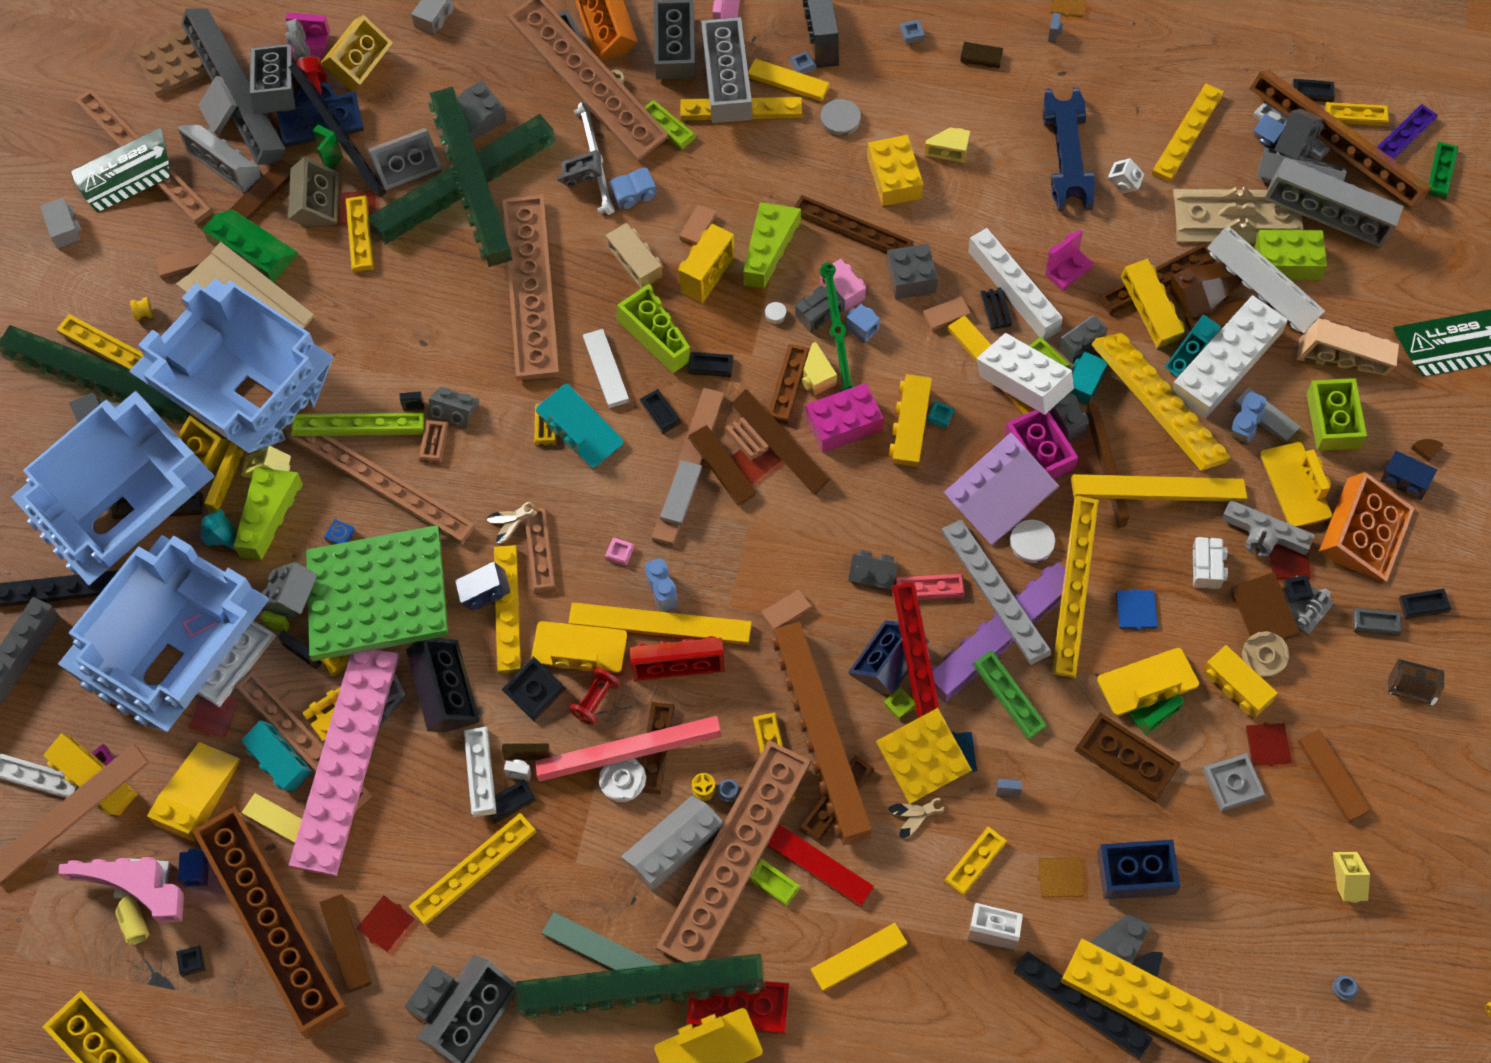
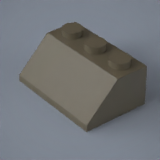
[288,157,339,227]

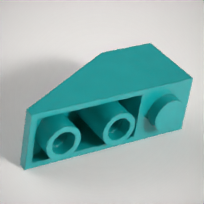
[1164,314,1221,377]

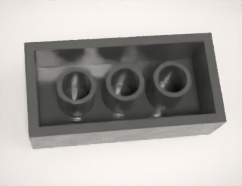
[654,0,696,79]
[250,44,296,114]

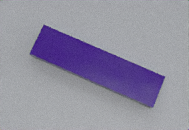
[1377,104,1438,160]

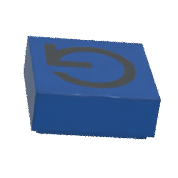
[324,519,355,544]

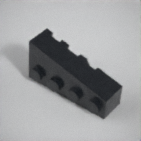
[802,0,839,68]

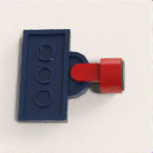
[276,56,364,147]

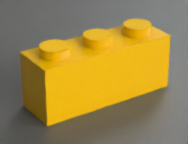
[1203,645,1278,719]

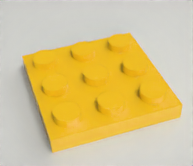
[875,708,972,804]

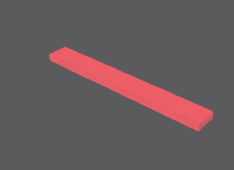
[535,716,722,782]

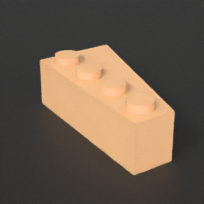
[1297,318,1399,376]

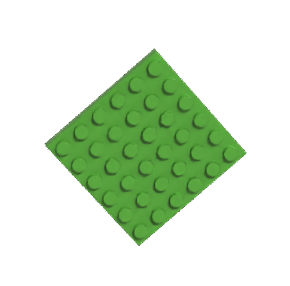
[306,525,449,661]

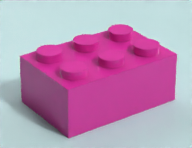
[806,383,883,453]
[1004,410,1078,479]

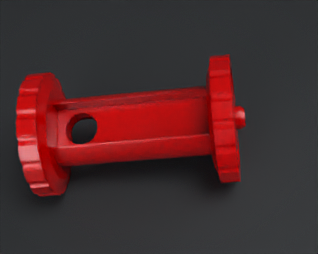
[569,667,620,725]

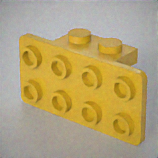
[1260,442,1332,527]
[531,621,627,674]
[1097,648,1199,716]
[654,1008,763,1063]

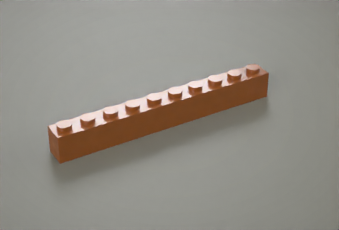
[1249,70,1432,207]
[771,622,872,846]

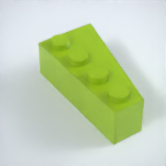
[743,202,801,289]
[234,467,303,560]

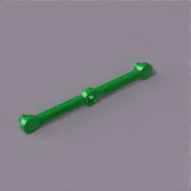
[819,262,855,392]

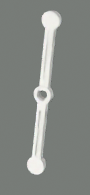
[574,102,615,215]

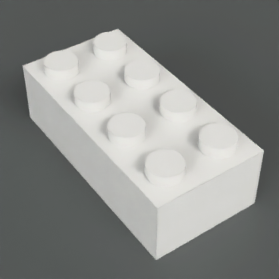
[976,333,1074,415]

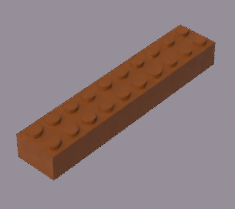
[192,806,350,1039]

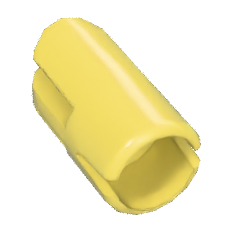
[115,896,149,945]

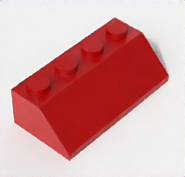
[630,636,725,681]

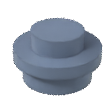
[717,779,741,803]
[1332,975,1358,1001]

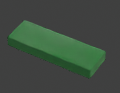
[1427,141,1459,199]

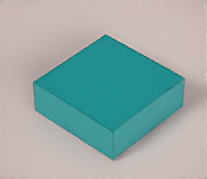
[926,401,955,429]

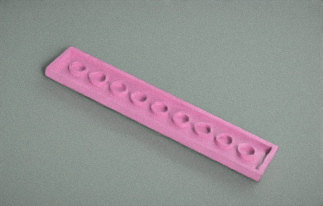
[289,649,399,877]

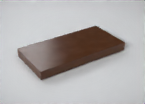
[1075,712,1181,802]

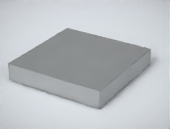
[198,76,238,135]
[1202,753,1266,812]

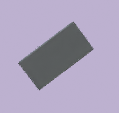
[1353,608,1401,636]

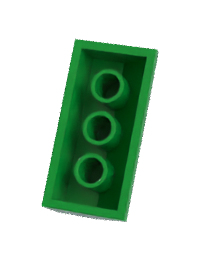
[202,210,298,283]

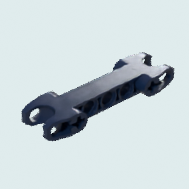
[1042,87,1096,211]

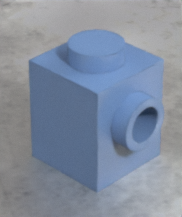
[1253,113,1285,148]
[846,304,880,343]

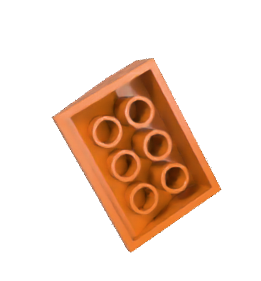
[1319,472,1414,583]

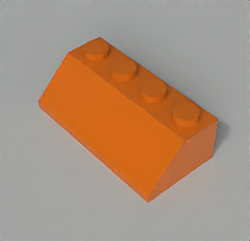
[575,0,638,61]

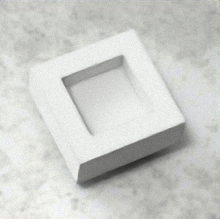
[504,760,532,782]

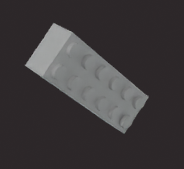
[701,17,753,123]
[1264,158,1403,248]

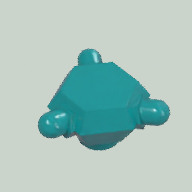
[200,509,236,550]

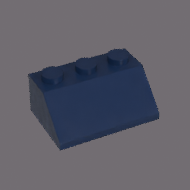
[848,620,929,695]

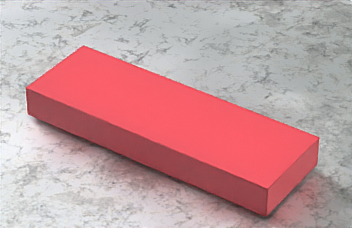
[895,574,965,600]

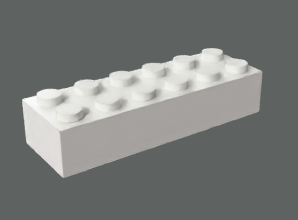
[1171,295,1288,419]

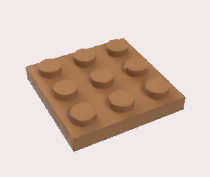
[133,29,208,97]

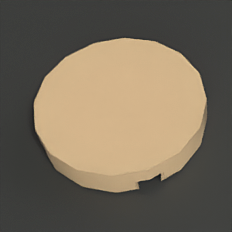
[1242,631,1289,678]

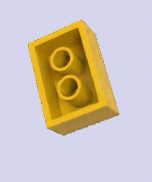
[321,15,393,90]
[867,135,923,207]
[678,224,735,304]

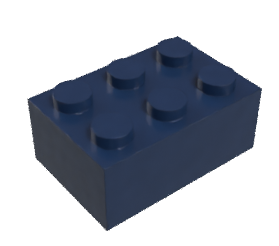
[1097,839,1180,900]

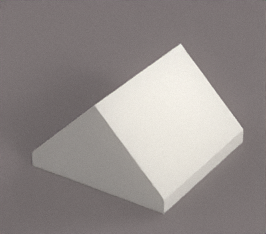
[968,903,1023,951]

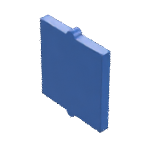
[1116,588,1158,631]

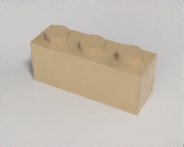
[606,223,663,289]

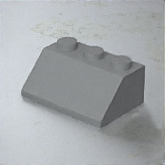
[367,128,442,190]

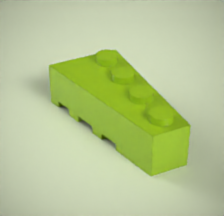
[617,284,690,373]

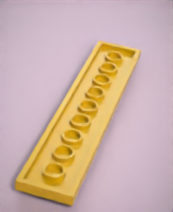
[1061,938,1310,1063]

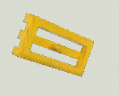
[534,404,557,446]

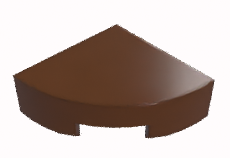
[1411,439,1444,462]

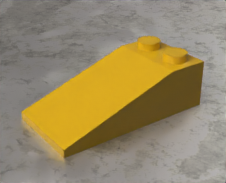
[147,742,241,843]

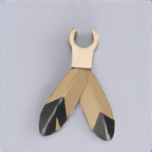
[487,502,537,544]
[888,798,945,839]

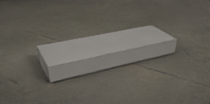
[1234,387,1301,444]
[660,460,702,526]

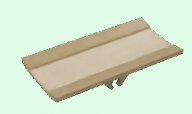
[1173,187,1303,244]
[176,242,314,329]

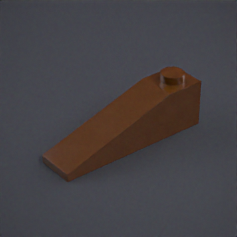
[1170,262,1243,320]

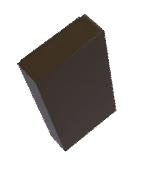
[960,42,1003,68]
[502,743,551,760]

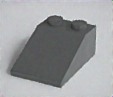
[434,80,507,151]

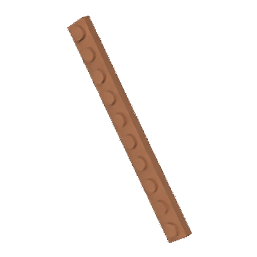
[75,89,213,225]
[286,430,475,544]

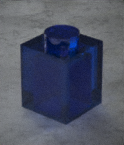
[178,849,209,887]

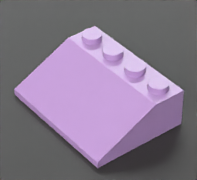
[944,433,1059,546]

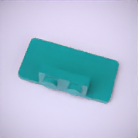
[536,384,624,469]

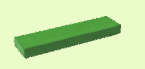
[972,650,1047,740]

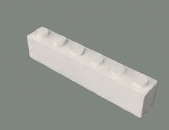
[1207,226,1325,333]
[968,228,1063,340]

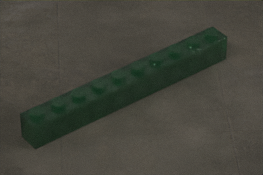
[428,87,513,267]
[368,114,556,245]
[0,325,194,425]
[516,953,766,1019]

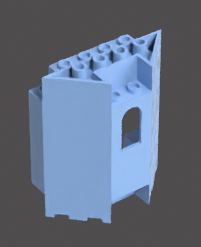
[129,279,334,453]
[11,391,215,585]
[58,535,269,732]

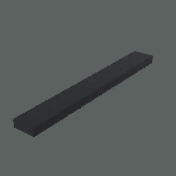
[288,63,386,197]

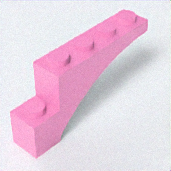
[58,857,184,923]

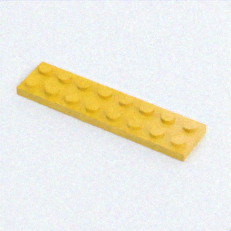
[1091,333,1231,471]

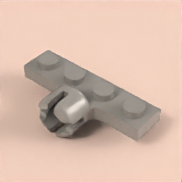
[1221,500,1315,557]

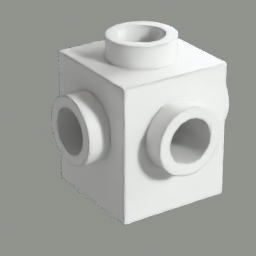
[1108,158,1145,194]

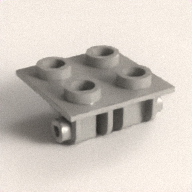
[1283,575,1334,635]

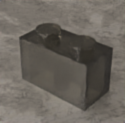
[1388,659,1444,706]

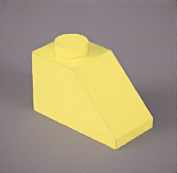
[924,127,970,163]
[802,342,837,396]
[241,445,291,478]
[1333,852,1370,903]

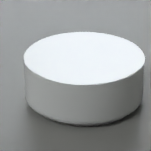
[765,302,786,324]

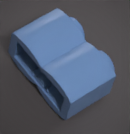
[609,168,657,209]
[1232,392,1266,444]
[645,558,678,612]

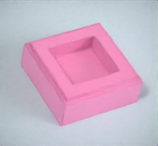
[605,537,634,566]

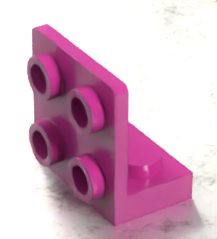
[285,12,330,60]
[1045,229,1094,291]

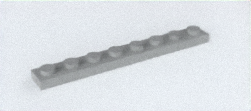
[942,520,1051,665]

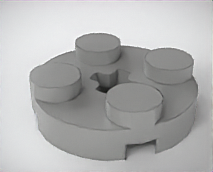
[285,19,310,61]

